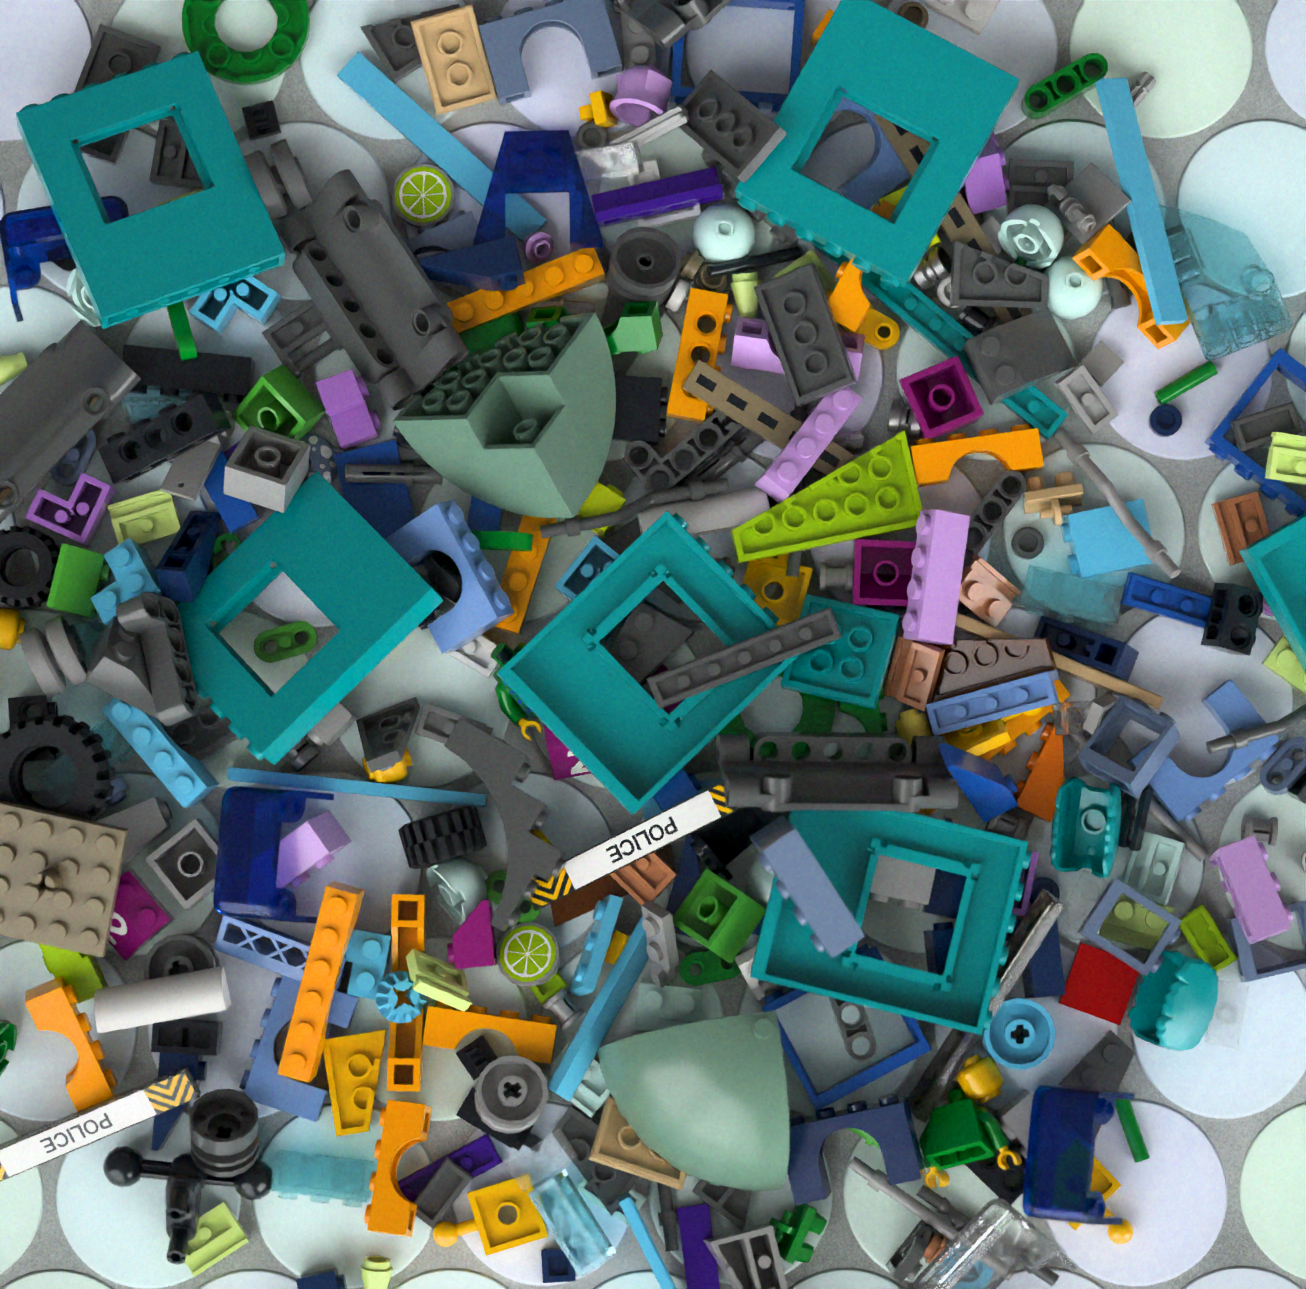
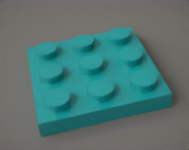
[780,594,901,709]

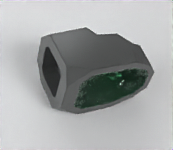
[424,550,462,603]

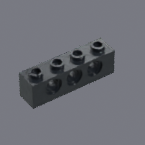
[98,390,232,484]

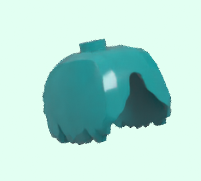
[1050,776,1121,878]
[1128,950,1219,1051]

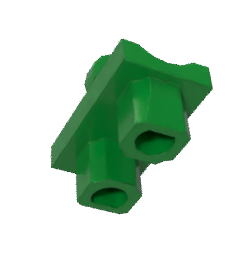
[769,1203,827,1264]

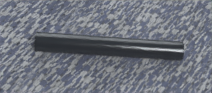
[707,246,801,278]

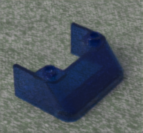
[0,196,129,322]
[213,786,334,923]
[1022,1085,1134,1225]

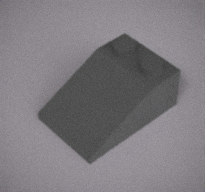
[962,308,1077,405]
[85,616,160,720]

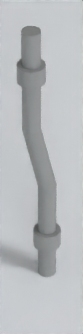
[1054,428,1181,579]

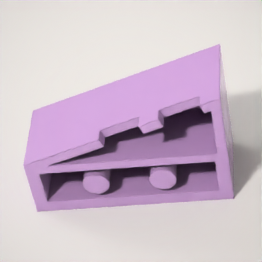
[235,810,352,907]
[1209,835,1293,945]

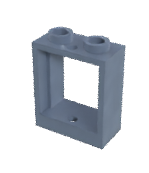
[1078,695,1181,799]
[1077,878,1182,976]
[1225,901,1306,982]

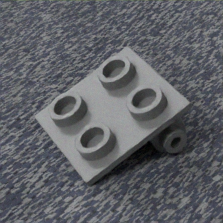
[1044,162,1131,245]

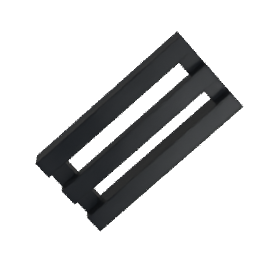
[1118,786,1153,851]

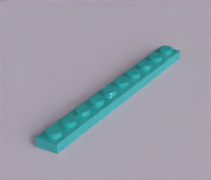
[809,239,1069,440]

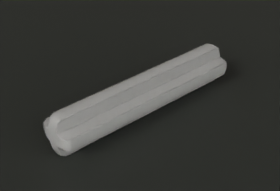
[609,105,689,158]

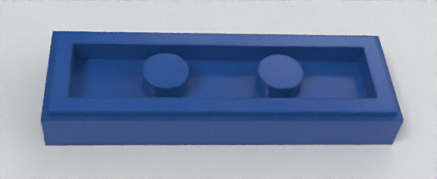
[1120,572,1212,629]

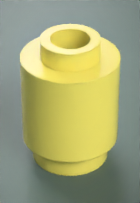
[894,708,932,746]

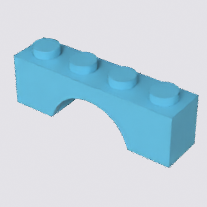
[101,697,219,808]

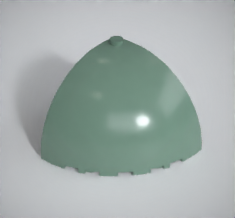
[393,312,616,518]
[597,1010,790,1191]

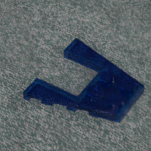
[473,130,603,249]

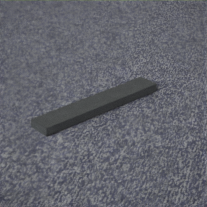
[647,607,842,709]

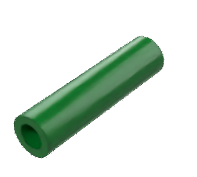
[1154,360,1218,405]
[1113,1096,1150,1163]

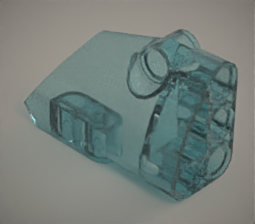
[1159,205,1293,360]

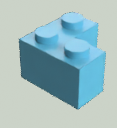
[189,276,282,335]
[555,535,620,602]
[90,538,162,626]
[345,928,392,1000]

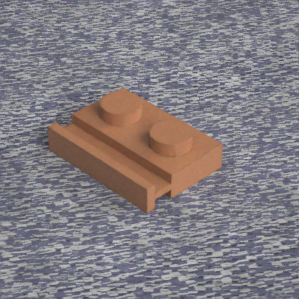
[1211,491,1270,566]
[958,554,1022,628]
[884,634,945,711]
[608,850,679,905]

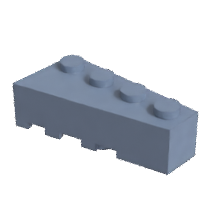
[750,815,865,958]

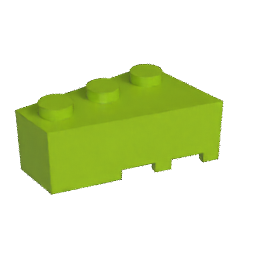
[37,943,108,1005]

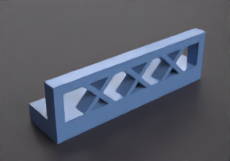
[926,670,1059,736]
[214,912,347,993]

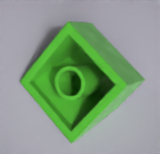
[232,364,326,441]
[46,543,112,620]
[673,868,766,964]

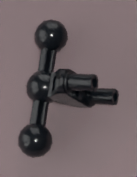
[103,1146,274,1264]

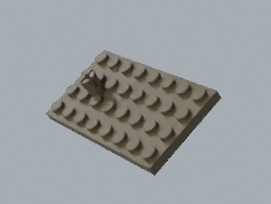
[0,800,129,958]

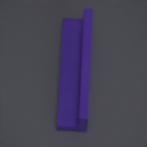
[591,167,723,228]

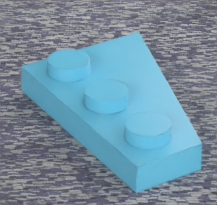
[567,894,623,997]

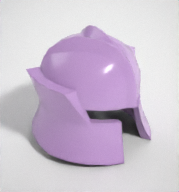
[609,63,672,127]

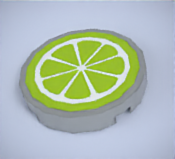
[391,163,456,228]
[497,922,561,987]

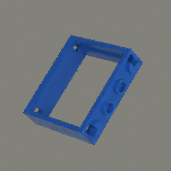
[670,0,805,114]
[1205,348,1306,518]
[761,943,931,1111]

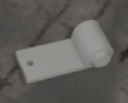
[160,410,235,501]

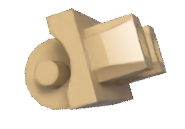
[1023,471,1083,526]

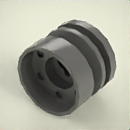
[190,1089,259,1177]

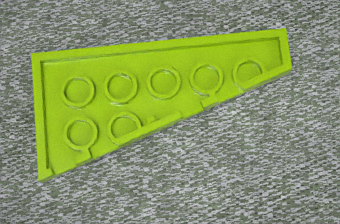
[730,430,923,564]

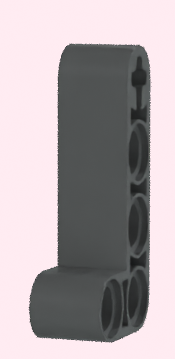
[624,410,744,493]
[116,592,199,726]

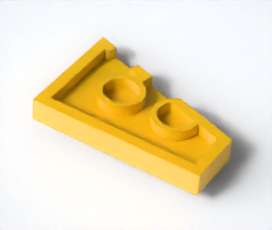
[323,1029,387,1137]

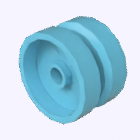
[980,997,1056,1070]

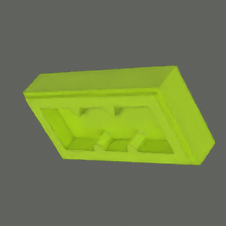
[1178,904,1238,973]

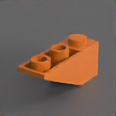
[1014,718,1064,823]

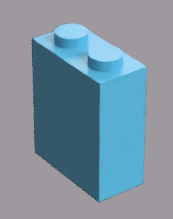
[1061,499,1154,580]

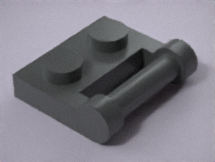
[262,299,344,379]

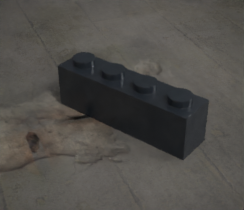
[122,345,255,404]

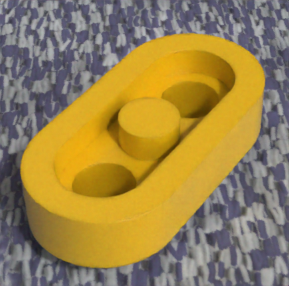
[840,308,900,350]

